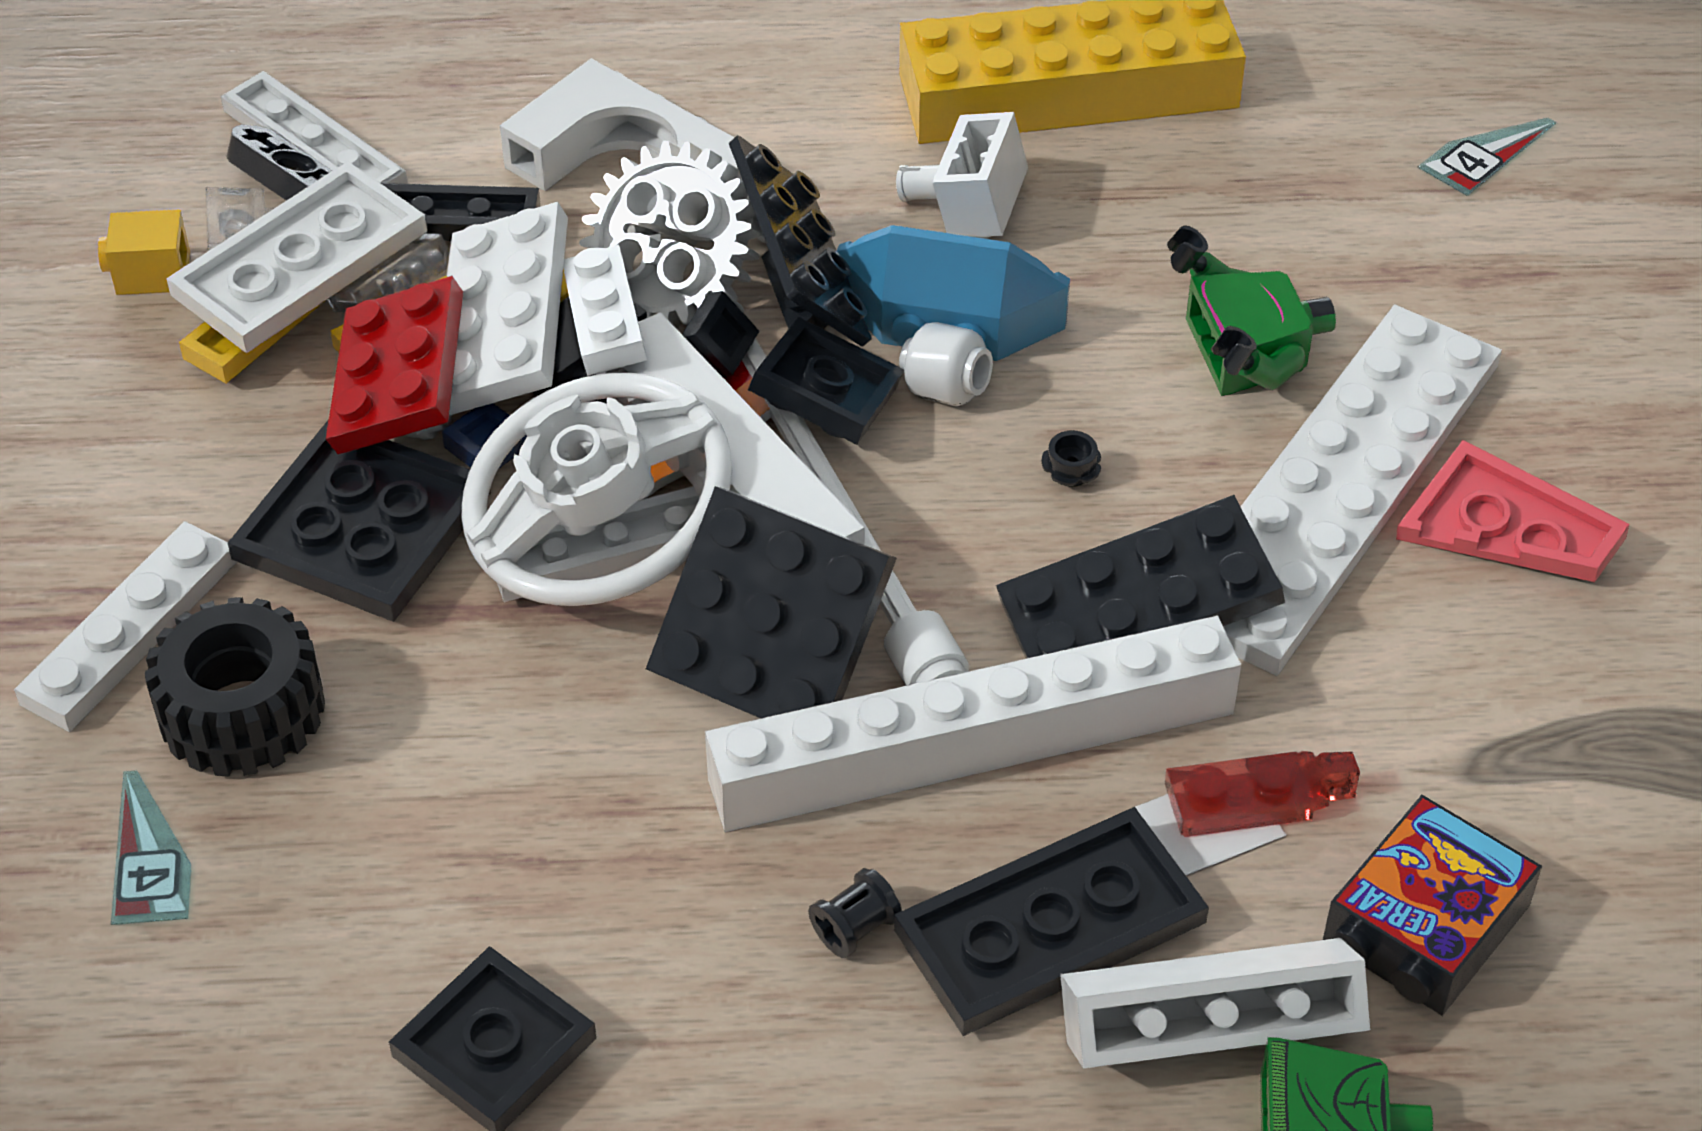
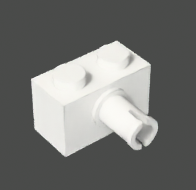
[896,112,1028,239]

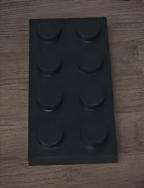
[996,495,1285,659]
[894,806,1209,1036]

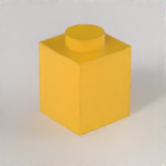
[98,209,190,295]

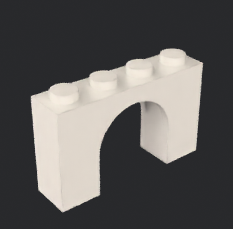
[500,58,750,247]

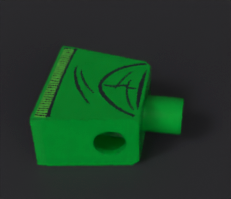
[1260,1037,1433,1131]

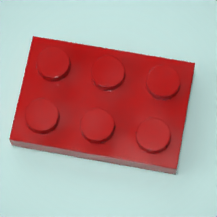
[326,276,463,455]

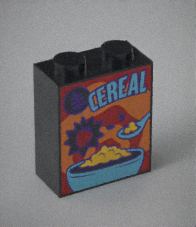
[1323,794,1542,1016]

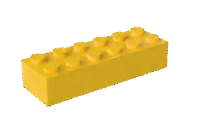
[899,0,1246,144]

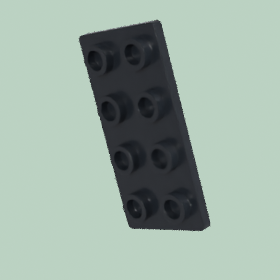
[729,135,872,347]

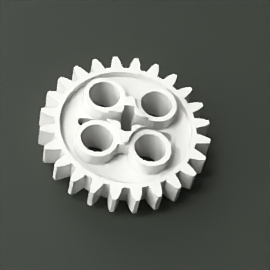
[579,141,763,330]

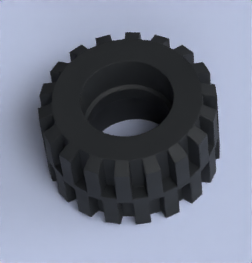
[145,597,325,777]

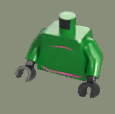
[1167,225,1336,396]

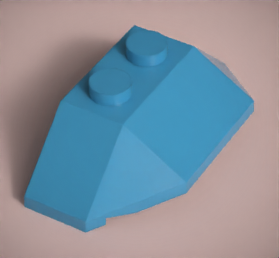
[837,225,1070,361]

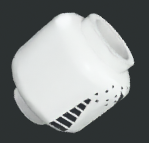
[899,322,993,406]

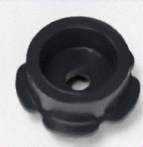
[1041,430,1101,487]

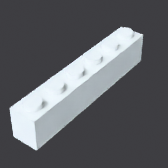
[596,312,865,545]

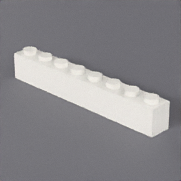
[705,616,1241,832]

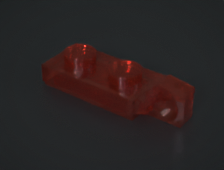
[1164,751,1360,837]

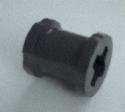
[808,868,902,958]

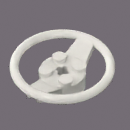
[462,373,732,606]

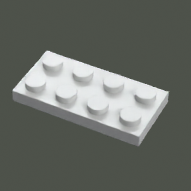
[166,161,427,353]
[447,202,568,415]

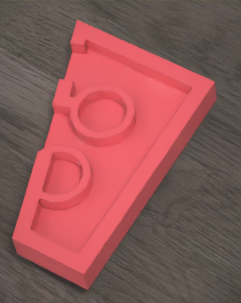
[1396,440,1629,582]

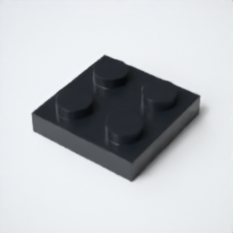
[748,317,904,445]
[388,946,597,1131]

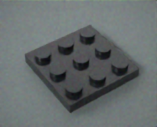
[227,419,491,622]
[646,486,897,718]

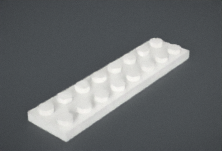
[1223,304,1502,676]

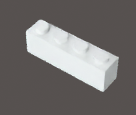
[1060,938,1370,1069]

